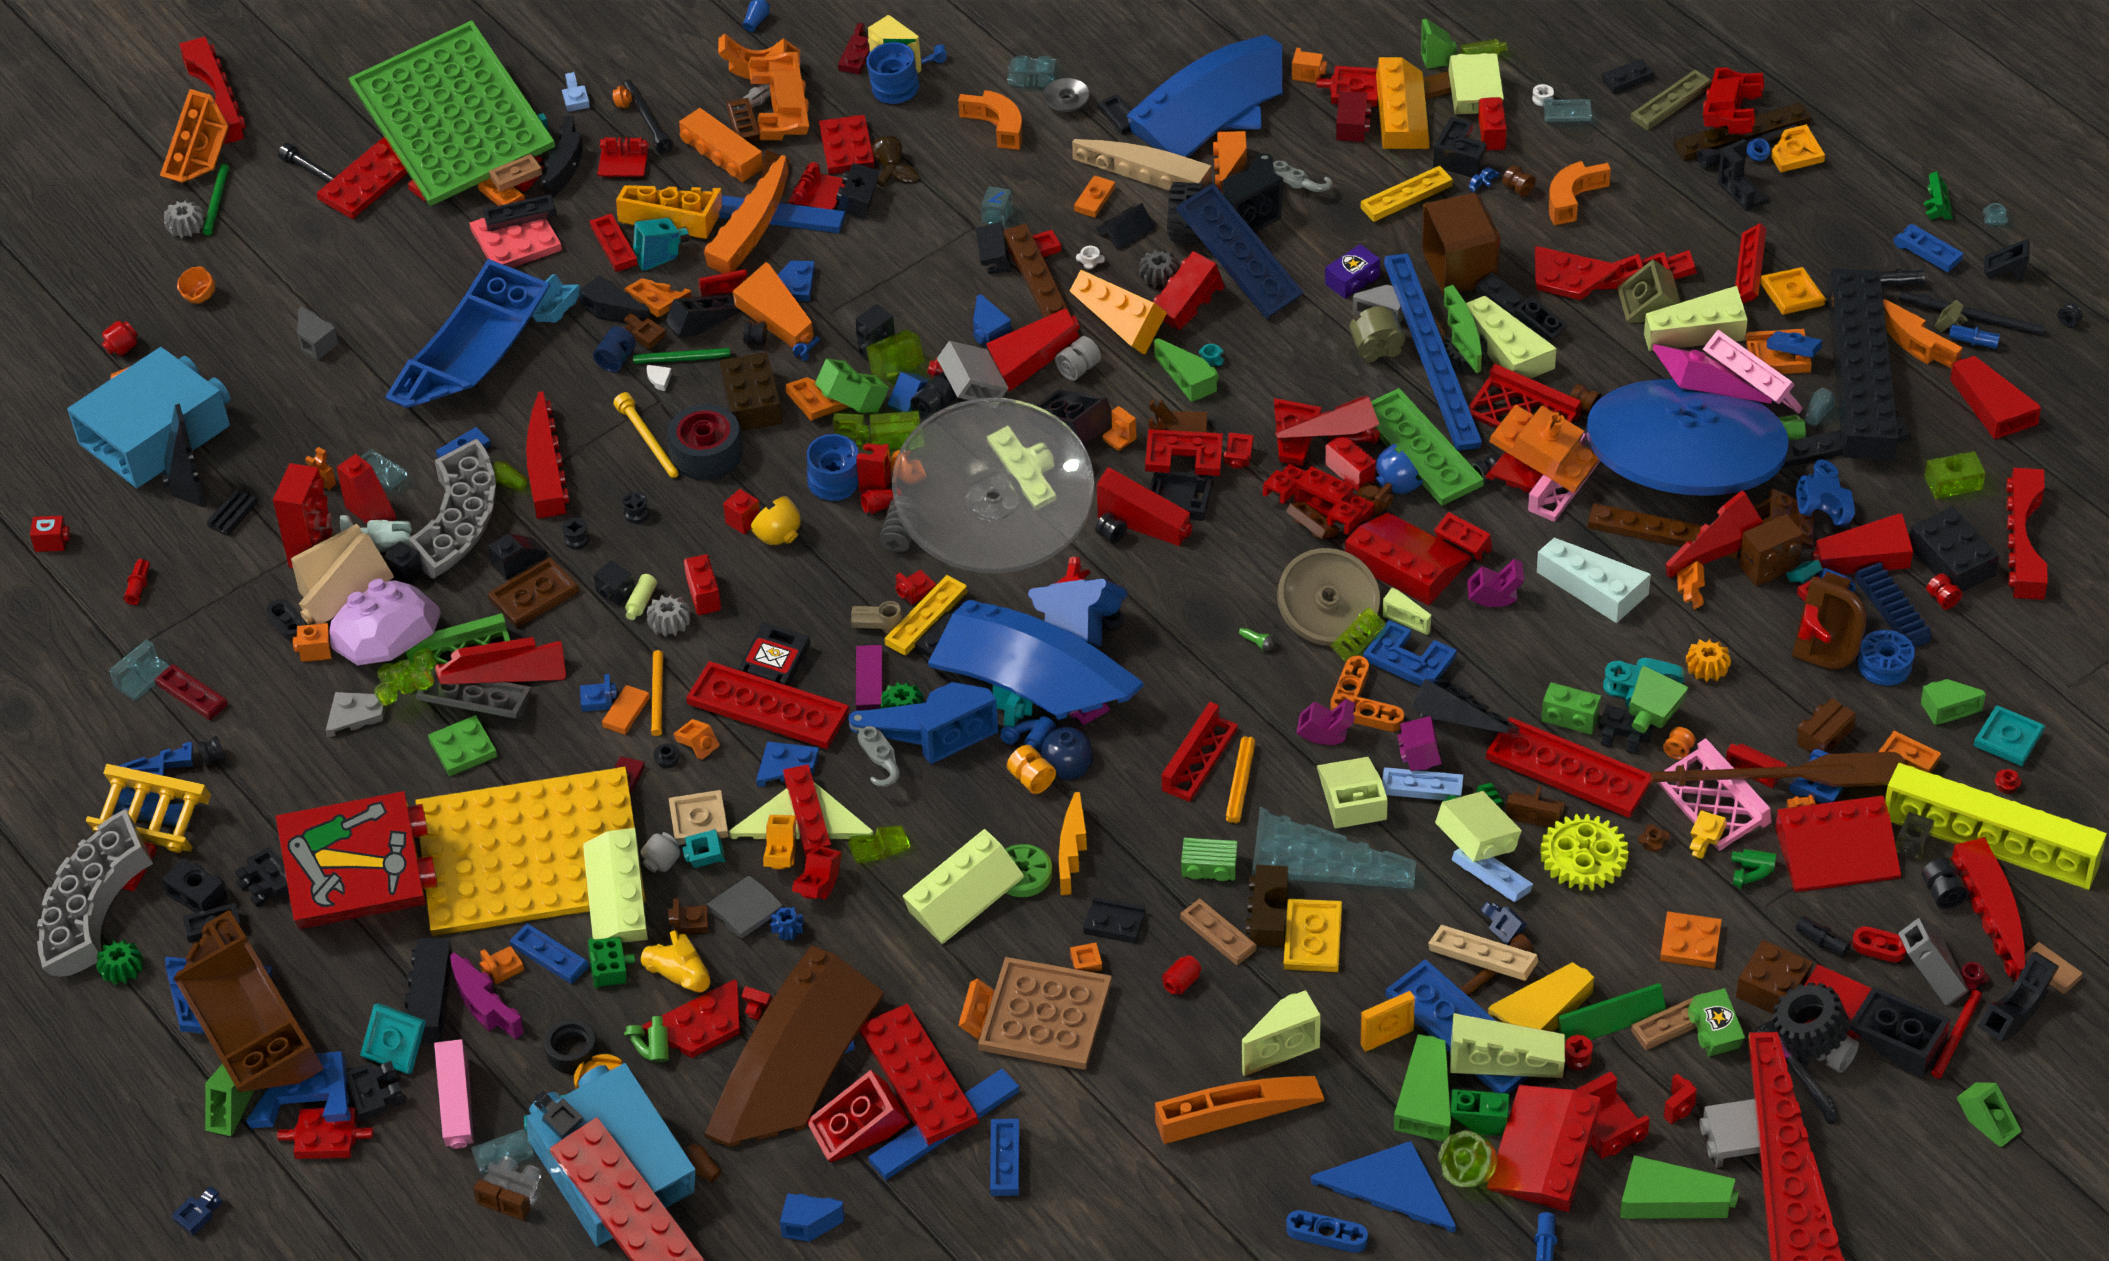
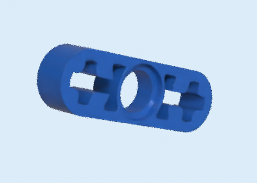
[1286,1210,1368,1253]

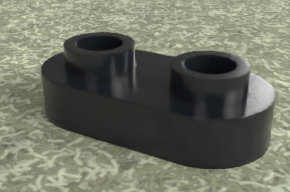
[266,600,306,640]

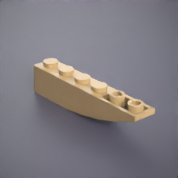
[1072,139,1211,191]

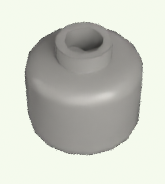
[641,832,681,873]

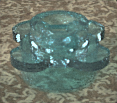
[1983,203,2008,225]

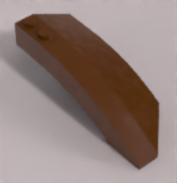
[705,945,884,1147]

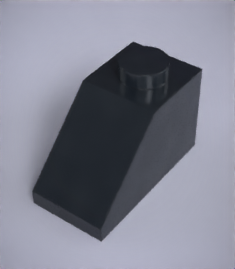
[488,533,547,580]

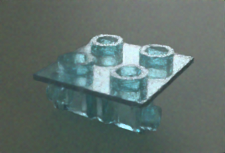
[1007,56,1057,87]

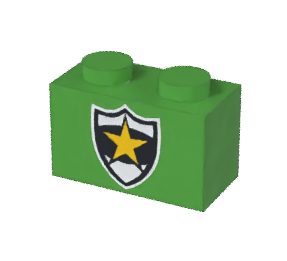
[1688,988,1745,1057]

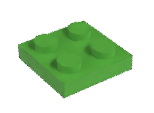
[428,715,497,777]

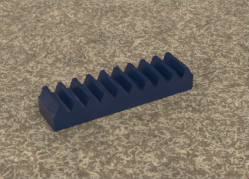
[1855,563,1931,647]

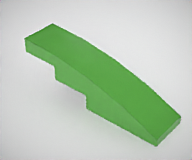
[1444,285,1482,373]

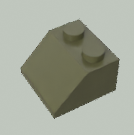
[1617,260,1681,323]

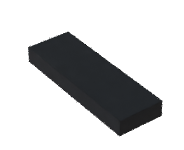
[482,194,557,231]

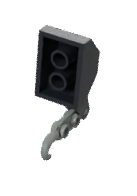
[1222,153,1333,232]

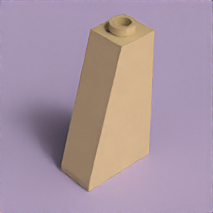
[299,533,394,625]

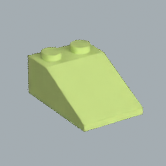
[1242,990,1320,1076]

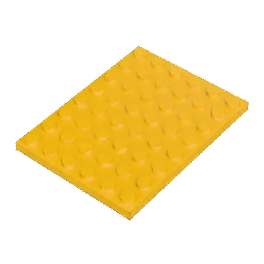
[416,767,646,936]

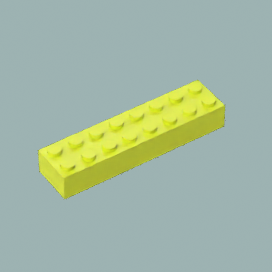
[1885,763,2107,890]

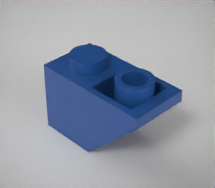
[780,1193,845,1242]

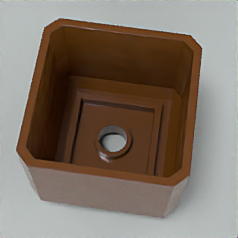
[1422,193,1500,296]

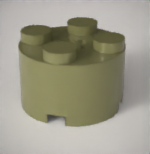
[1349,306,1405,363]

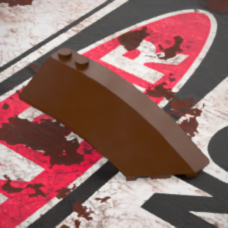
[174,910,324,1092]

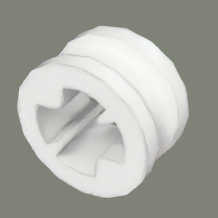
[1532,84,1554,106]

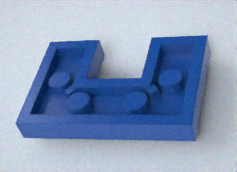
[1363,620,1457,686]

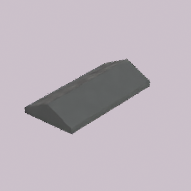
[416,668,531,718]

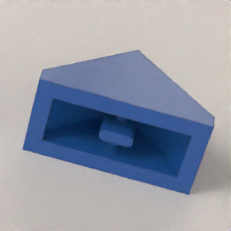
[888,372,929,417]

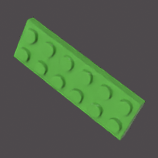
[1371,388,1484,506]

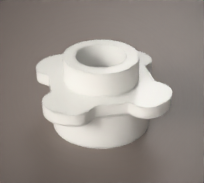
[1076,246,1105,269]

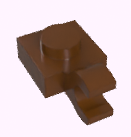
[624,313,666,349]

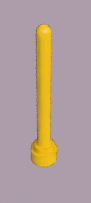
[613,392,679,478]

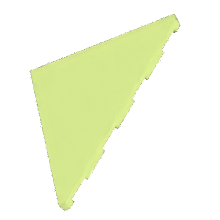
[729,781,874,839]

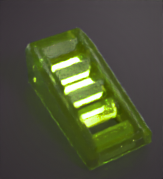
[1330,607,1386,661]

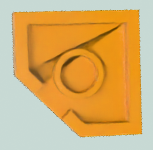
[1771,124,1825,173]

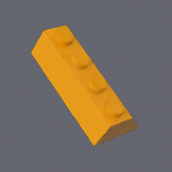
[1376,57,1430,149]

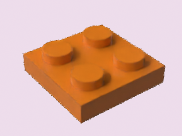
[1660,911,1722,969]

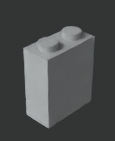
[937,340,1009,406]

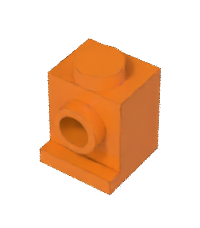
[1292,48,1327,83]

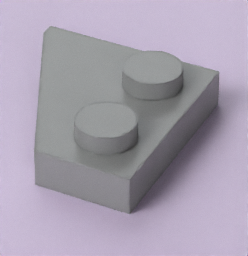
[326,692,388,737]

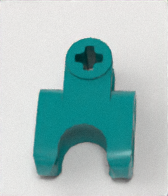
[1603,658,1685,709]

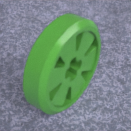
[1005,844,1052,897]

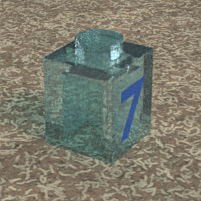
[981,186,1012,226]

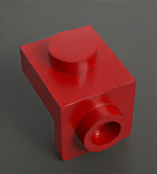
[1223,432,1254,469]
[1663,1074,1697,1125]

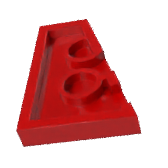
[1274,398,1322,466]

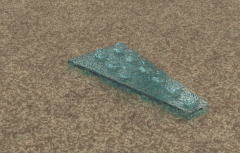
[1252,807,1416,889]

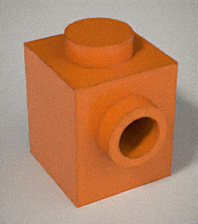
[293,623,332,662]

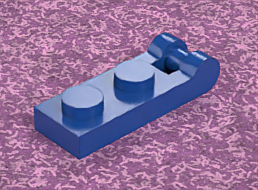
[1893,224,1964,272]

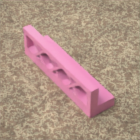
[1528,433,1600,522]

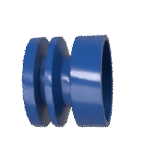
[866,42,920,104]
[807,434,859,501]

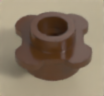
[1638,824,1670,852]

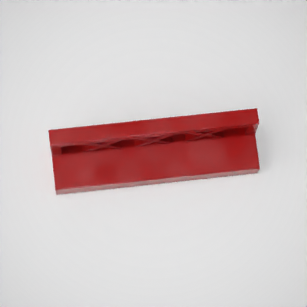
[1162,702,1238,802]

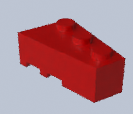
[1153,251,1225,330]

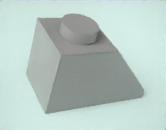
[1353,285,1404,323]

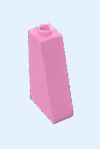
[434,1039,474,1149]

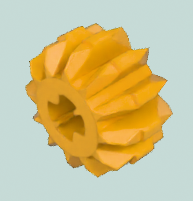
[1686,639,1731,683]

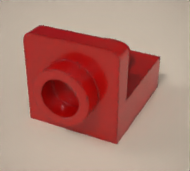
[895,570,936,605]

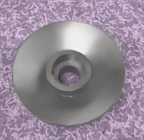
[1043,78,1089,112]

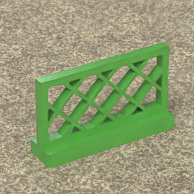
[405,613,510,692]

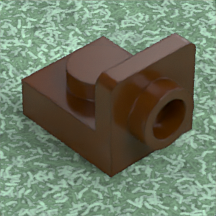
[1356,482,1394,516]
[668,898,708,935]

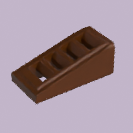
[726,98,760,143]

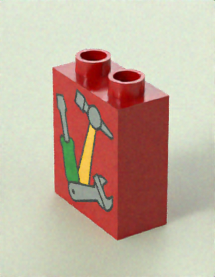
[275,791,438,929]

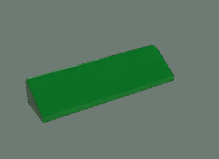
[1557,983,1666,1042]

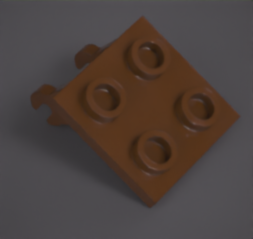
[1148,399,1207,432]
[1753,488,1814,548]

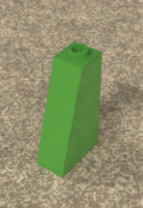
[1394,1034,1451,1143]
[1620,1155,1739,1219]

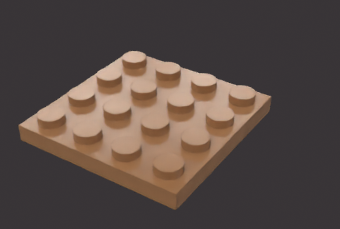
[978,957,1112,1070]

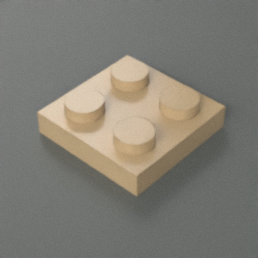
[669,790,728,845]

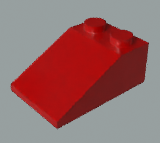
[807,1070,910,1163]

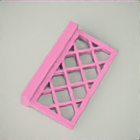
[1703,330,1803,414]
[1657,739,1772,851]

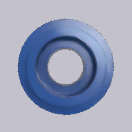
[1746,138,1770,162]

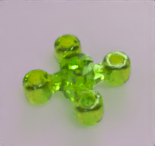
[374,648,437,706]

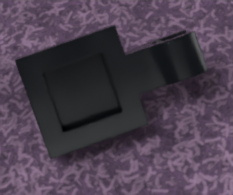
[534,1090,583,1139]

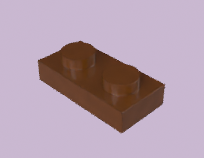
[1286,502,1340,540]

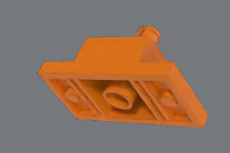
[1489,405,1599,493]

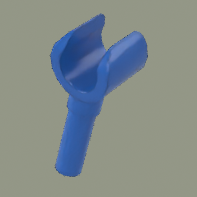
[921,44,947,64]
[793,336,820,361]

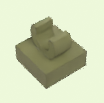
[1934,300,1967,333]

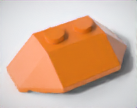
[160,89,229,183]

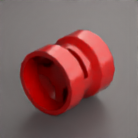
[1926,573,1963,610]

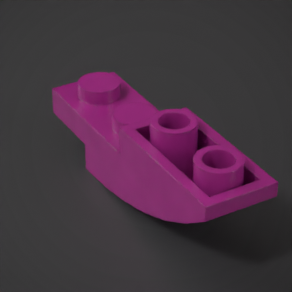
[450,952,524,1040]

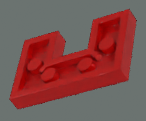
[1145,429,1223,476]

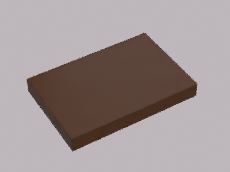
[487,557,580,629]

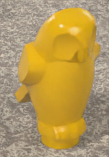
[641,930,710,992]

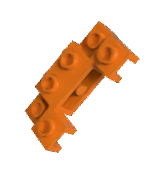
[748,52,809,140]

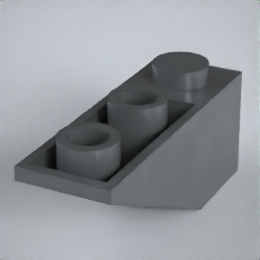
[1898,918,1969,1007]

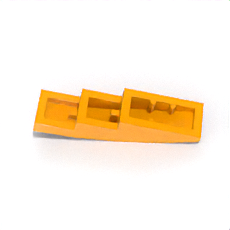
[1059,792,1087,895]

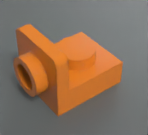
[1103,406,1137,451]
[673,719,719,760]
[479,946,524,985]

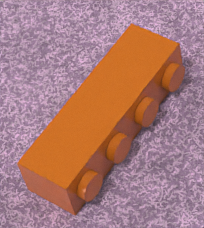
[679,108,763,182]

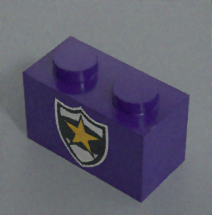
[1325,244,1380,299]

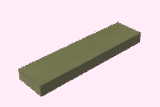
[1631,70,1712,131]

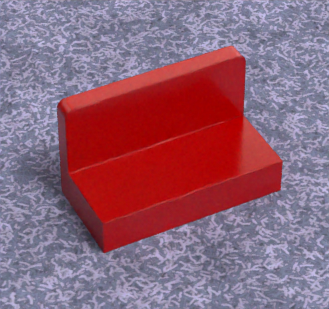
[1726,743,1787,788]

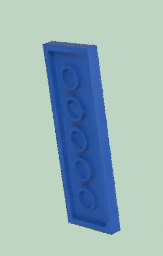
[1385,959,1529,1094]

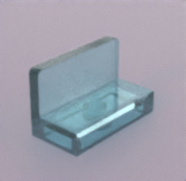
[109,639,170,700]

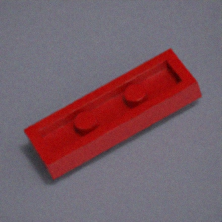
[590,213,638,272]

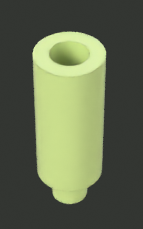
[625,574,657,620]

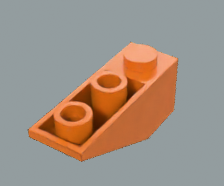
[1213,131,1247,193]

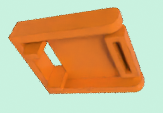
[1745,329,1812,374]

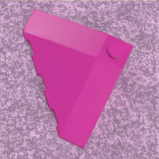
[1652,344,1772,404]

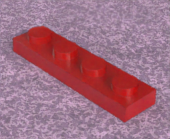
[1735,223,1766,304]
[783,764,831,857]

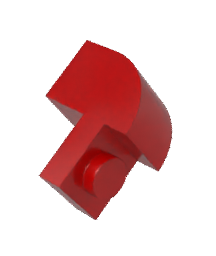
[792,845,842,900]

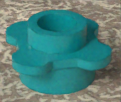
[1199,344,1224,366]

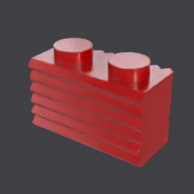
[1478,97,1507,151]
[1325,435,1376,491]
[684,554,721,615]

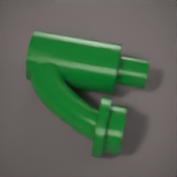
[1731,849,1776,889]

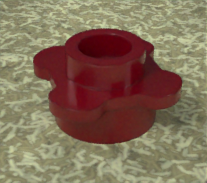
[1959,962,1989,991]

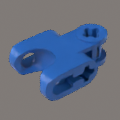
[1796,459,1855,528]

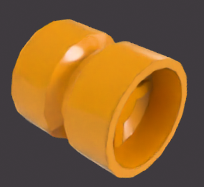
[1007,745,1056,794]

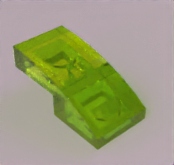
[848,825,910,863]

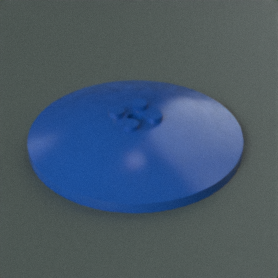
[1586,379,1789,495]

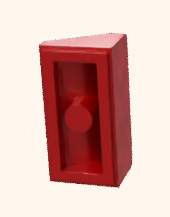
[699,269,747,297]

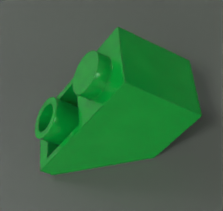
[1450,1089,1509,1136]

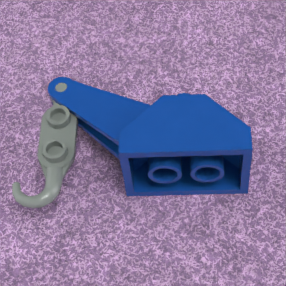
[849,682,998,787]

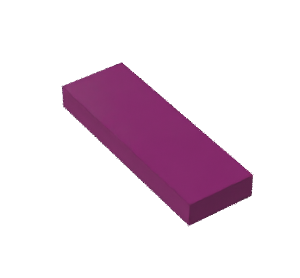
[856,645,883,711]

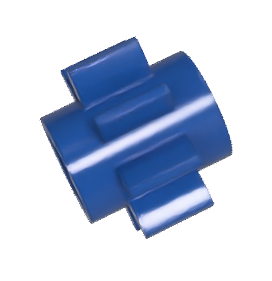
[770,907,804,940]

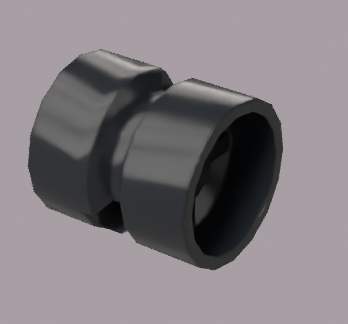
[910,376,956,422]
[1921,857,1969,909]

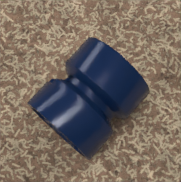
[593,327,637,372]

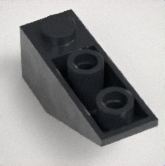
[579,275,651,324]

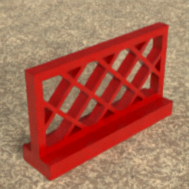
[1468,363,1582,429]

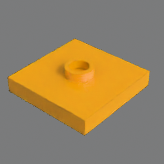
[1760,267,1826,315]
[1361,991,1415,1052]

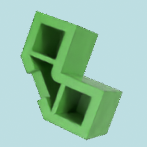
[815,359,889,414]

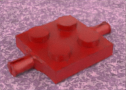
[1316,66,1378,107]
[277,1108,374,1159]

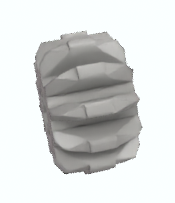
[164,199,204,239]
[647,594,690,637]

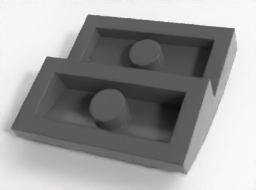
[706,875,784,938]

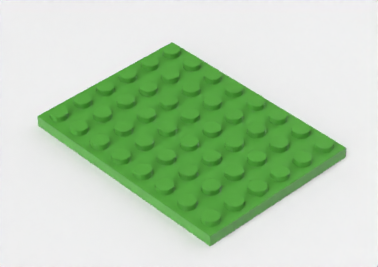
[348,20,555,206]

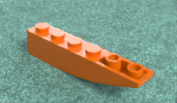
[704,155,788,274]
[1155,1076,1324,1144]

